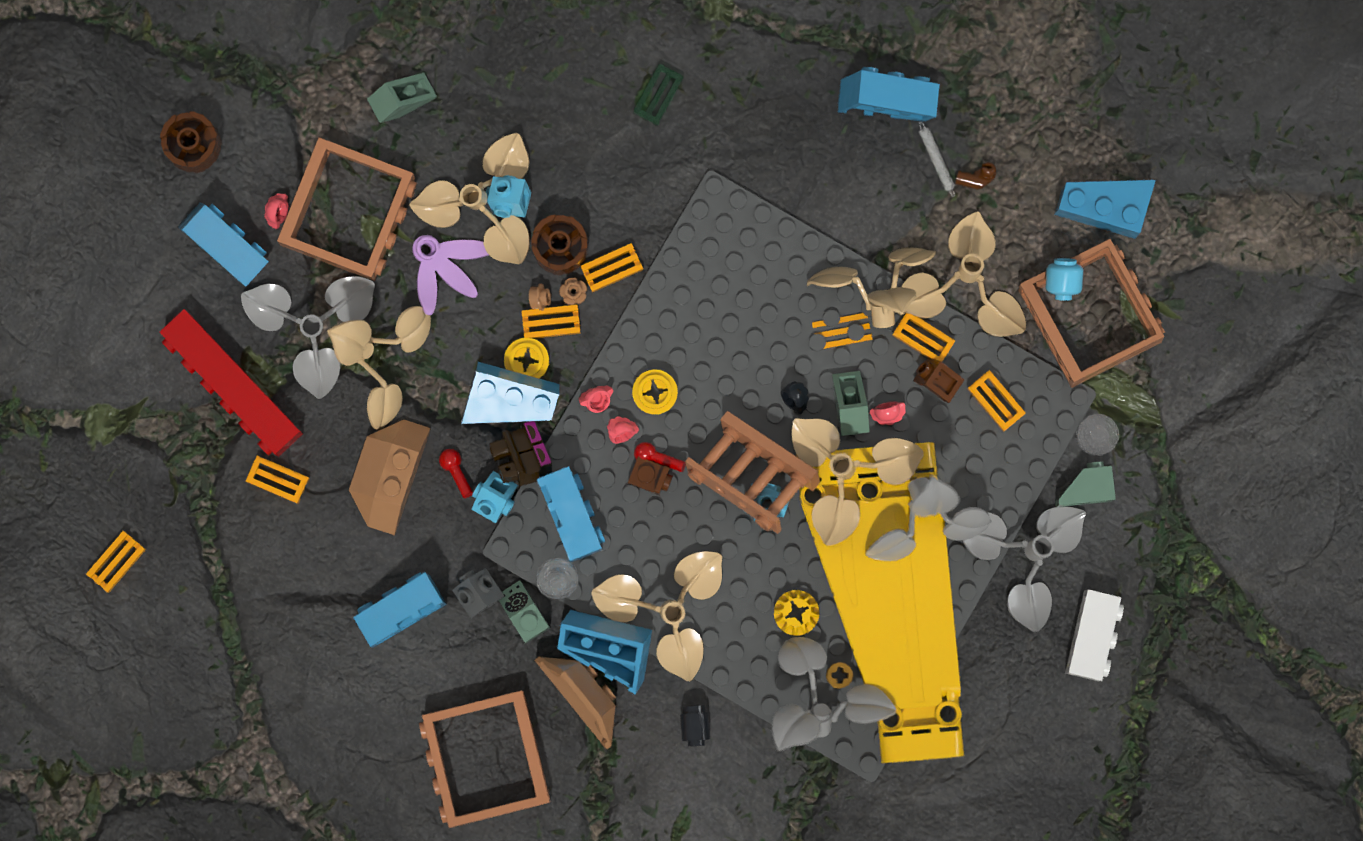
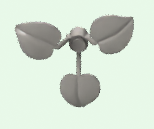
[241,277,375,399]
[865,476,992,561]
[963,507,1086,632]
[772,637,896,751]

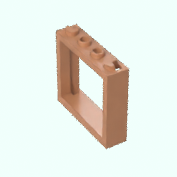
[277,138,417,281]
[1018,239,1165,388]
[419,690,551,828]

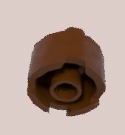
[160,111,222,173]
[531,215,588,275]

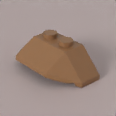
[349,420,431,535]
[535,657,616,749]

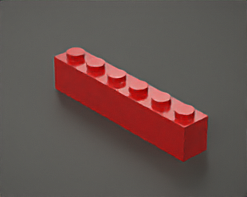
[160,309,303,457]

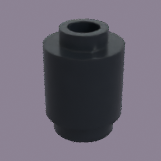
[680,705,710,747]

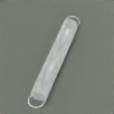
[919,122,955,197]

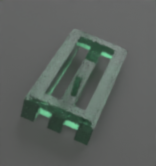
[633,63,684,127]

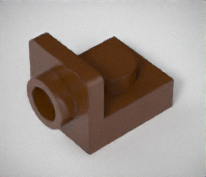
[913,358,964,403]
[628,456,673,496]

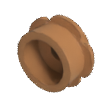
[559,278,587,305]
[529,283,551,311]

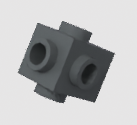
[452,568,504,618]

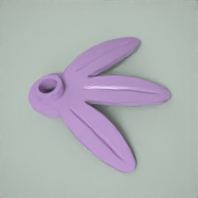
[412,235,489,315]

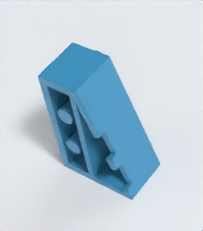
[838,67,939,121]
[178,202,269,287]
[353,572,447,648]

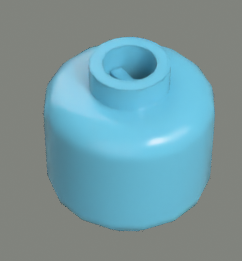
[1046,258,1083,301]

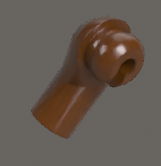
[955,162,996,189]

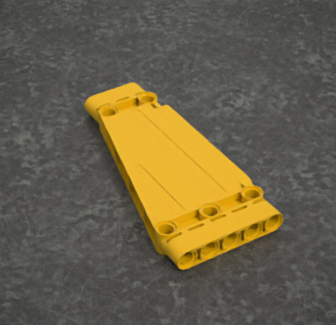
[796,442,964,763]

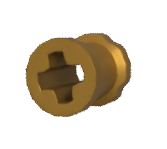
[826,662,853,689]

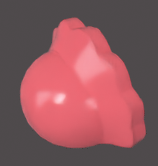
[264,193,289,229]
[578,385,613,413]
[869,401,906,425]
[607,416,639,444]

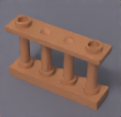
[685,411,820,534]

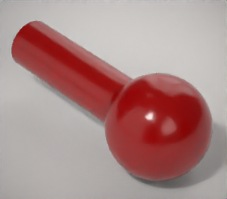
[634,442,686,472]
[439,449,473,498]

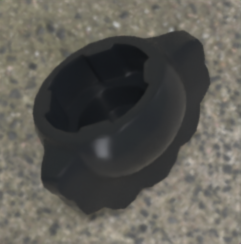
[780,381,809,414]

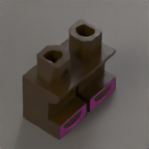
[489,421,552,486]

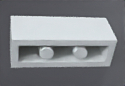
[1065,589,1124,681]

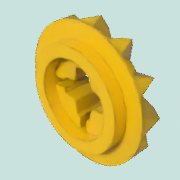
[504,338,549,378]
[632,369,678,415]
[774,590,820,636]

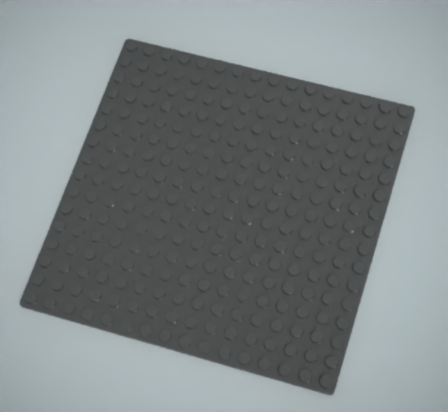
[483,170,1096,782]

